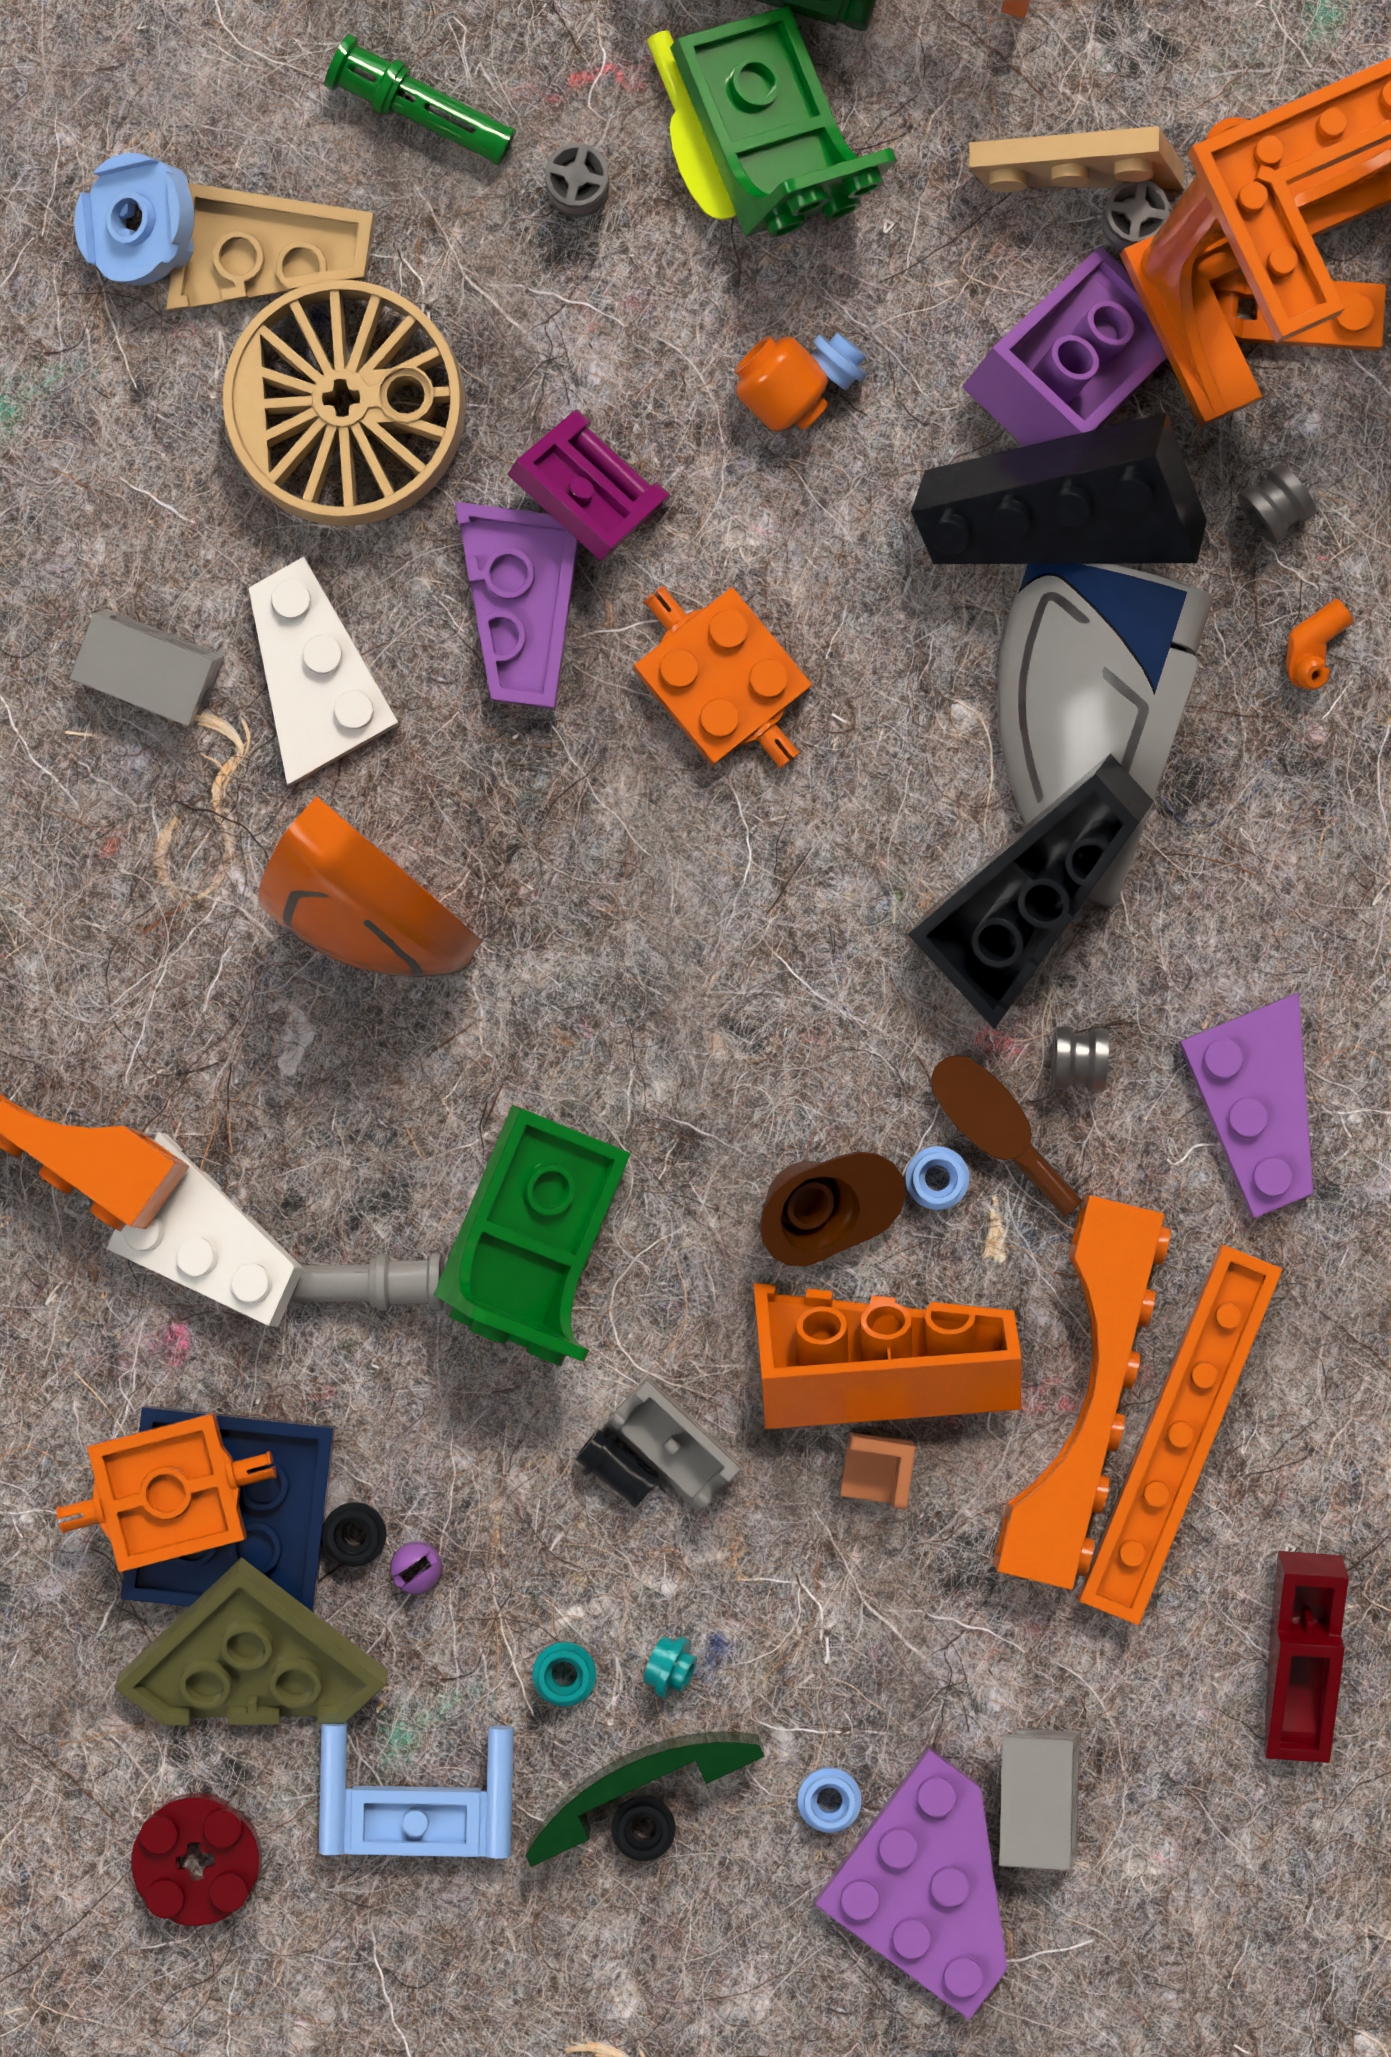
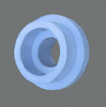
[811,332,868,391]
[905,1146,969,1210]
[797,1767,862,1833]

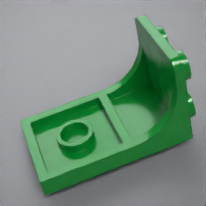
[670,6,897,238]
[433,1105,631,1366]

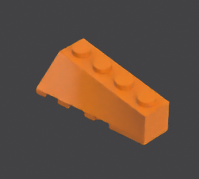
[753,1283,1022,1429]

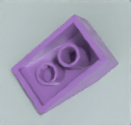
[962,246,1168,447]

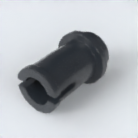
[575,1429,660,1507]

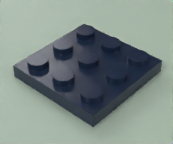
[121,1405,335,1613]

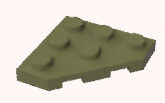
[115,1557,388,1725]

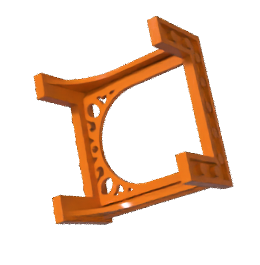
[1120,58,1391,428]

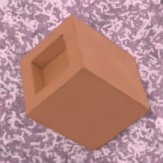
[839,1430,916,1510]

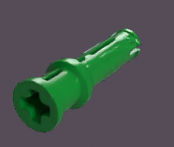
[324,34,516,166]

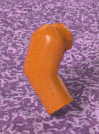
[1285,598,1354,690]

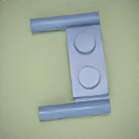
[319,1723,514,1859]

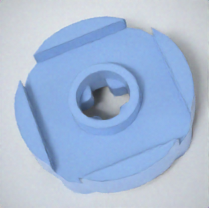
[74,153,194,286]

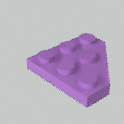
[814,1746,1008,2020]

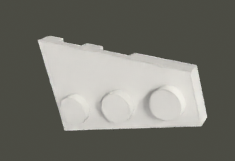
[249,557,400,787]
[106,1132,304,1327]

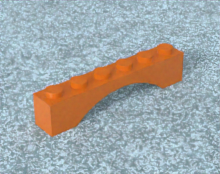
[0,1092,190,1232]
[992,1194,1171,1590]

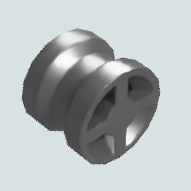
[545,143,609,218]
[1101,180,1170,251]
[1237,463,1317,545]
[1051,1027,1109,1092]

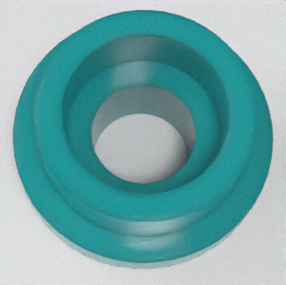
[643,1636,697,1699]
[532,1641,596,1707]

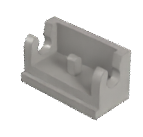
[70,609,225,726]
[604,1376,741,1510]
[999,1729,1080,1871]

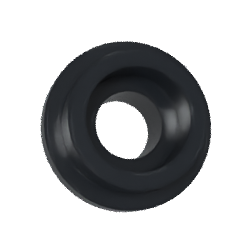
[322,1502,387,1567]
[612,1795,676,1861]

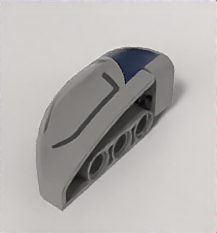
[997,564,1213,909]

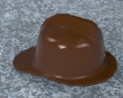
[759,1151,906,1266]

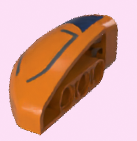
[258,796,483,977]

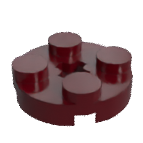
[131,1793,262,1926]

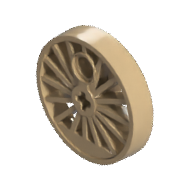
[223,280,466,526]

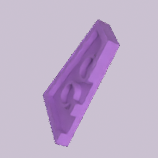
[454,501,579,710]
[1178,993,1313,1218]

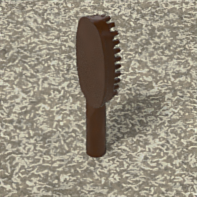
[931,1055,1083,1217]

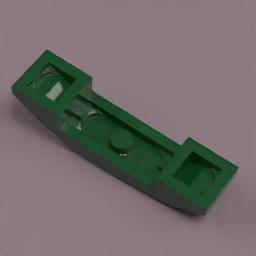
[525,1731,765,1867]

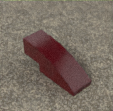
[1264,1551,1349,1763]

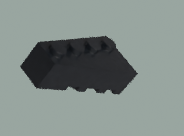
[911,413,1207,564]
[908,753,1154,1029]

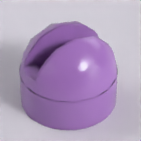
[390,1541,442,1594]

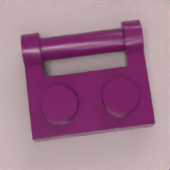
[507,409,671,562]

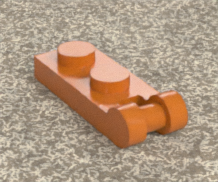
[1210,272,1386,351]

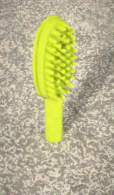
[646,30,736,220]

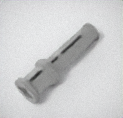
[289,1253,444,1311]

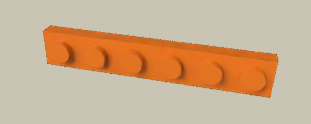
[1077,1244,1283,1626]

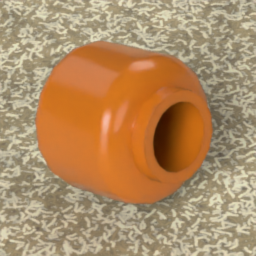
[734,335,829,432]

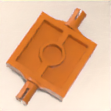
[632,585,812,769]
[56,1412,277,1572]

